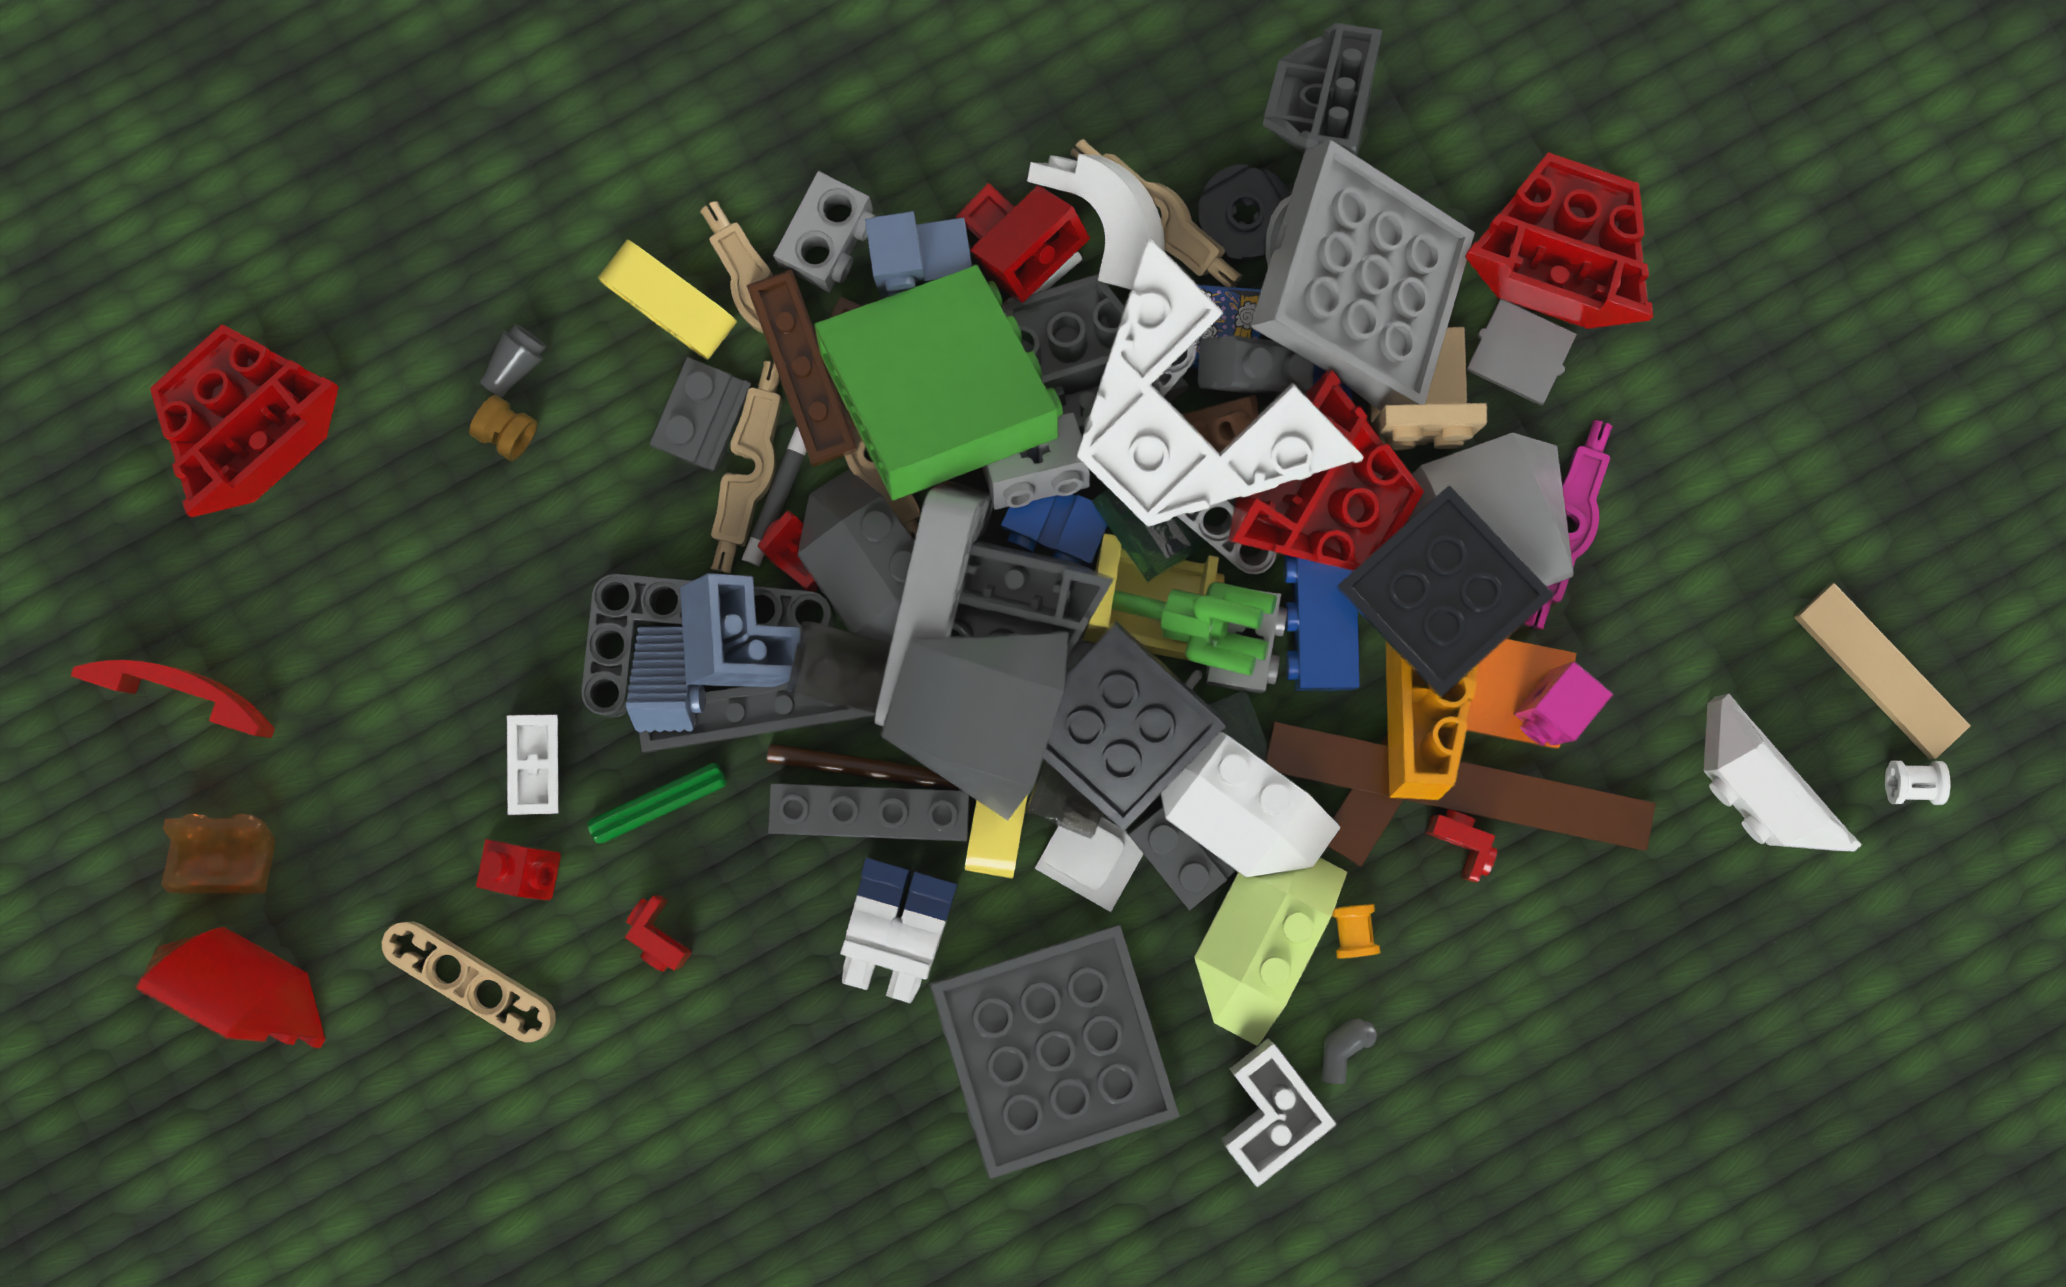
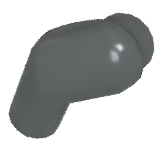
[1321,1018,1377,1084]

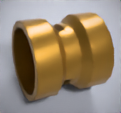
[469,395,538,461]

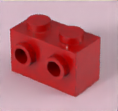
[970,185,1091,304]

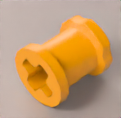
[1332,904,1381,958]

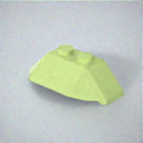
[1194,858,1347,1046]

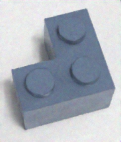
[865,211,972,299]
[680,574,803,687]

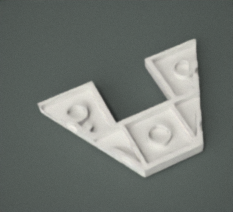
[1077,238,1364,526]

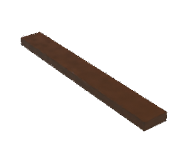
[1264,722,1656,851]

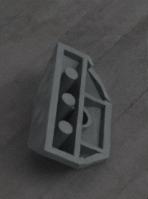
[1263,23,1382,157]
[797,470,915,646]

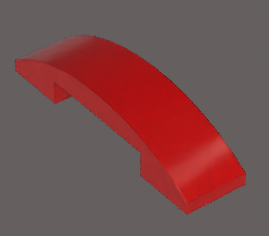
[71,660,275,738]

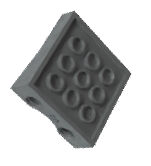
[929,925,1180,1179]

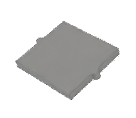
[1466,299,1577,406]

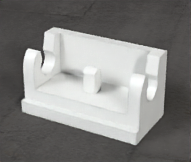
[507,715,558,815]

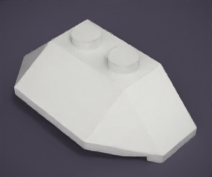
[1704,694,1861,851]
[1161,732,1341,877]

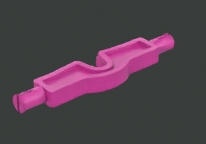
[1524,420,1613,630]

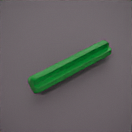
[587,763,726,844]

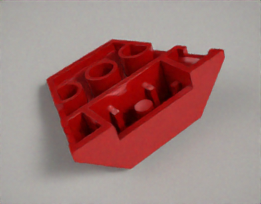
[1465,152,1653,329]
[150,324,339,517]
[1228,370,1424,571]
[136,927,326,1048]

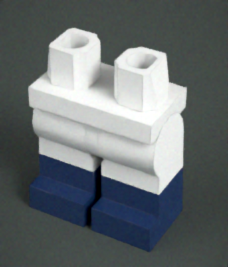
[841,858,958,1003]

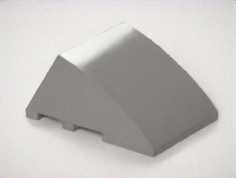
[1406,433,1573,586]

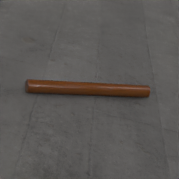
[767,743,960,791]

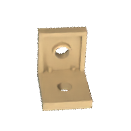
[1368,327,1487,450]

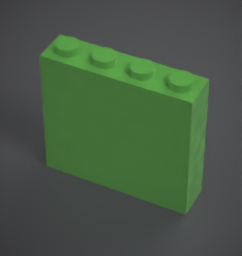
[815,265,1063,501]

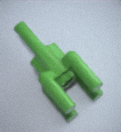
[1112,582,1277,676]

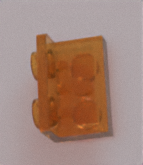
[161,814,276,893]

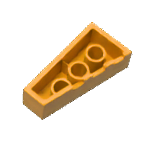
[1385,640,1479,800]

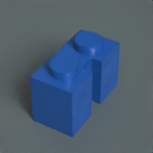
[1001,494,1114,569]

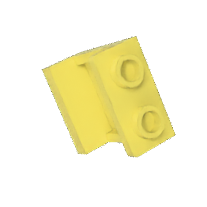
[1083,533,1224,661]

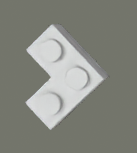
[1222,1039,1337,1187]

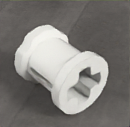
[1885,761,1950,805]

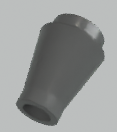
[479,324,546,398]

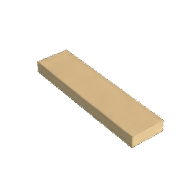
[1794,583,1971,759]

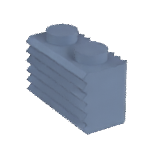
[626,626,706,733]

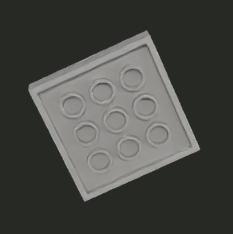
[1250,140,1475,411]

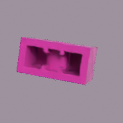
[1514,662,1613,746]

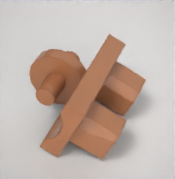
[1181,394,1259,453]

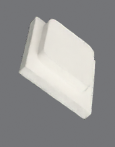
[1035,801,1143,912]

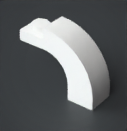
[1027,154,1165,289]

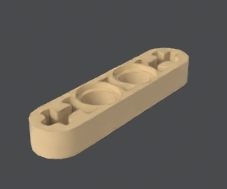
[382,921,556,1042]

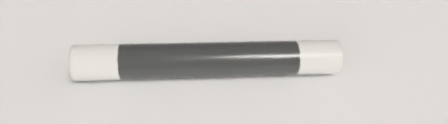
[741,427,807,567]

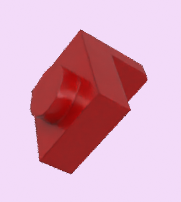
[757,511,819,592]
[1425,809,1497,882]
[476,839,561,900]
[625,895,693,972]

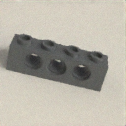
[768,784,971,841]

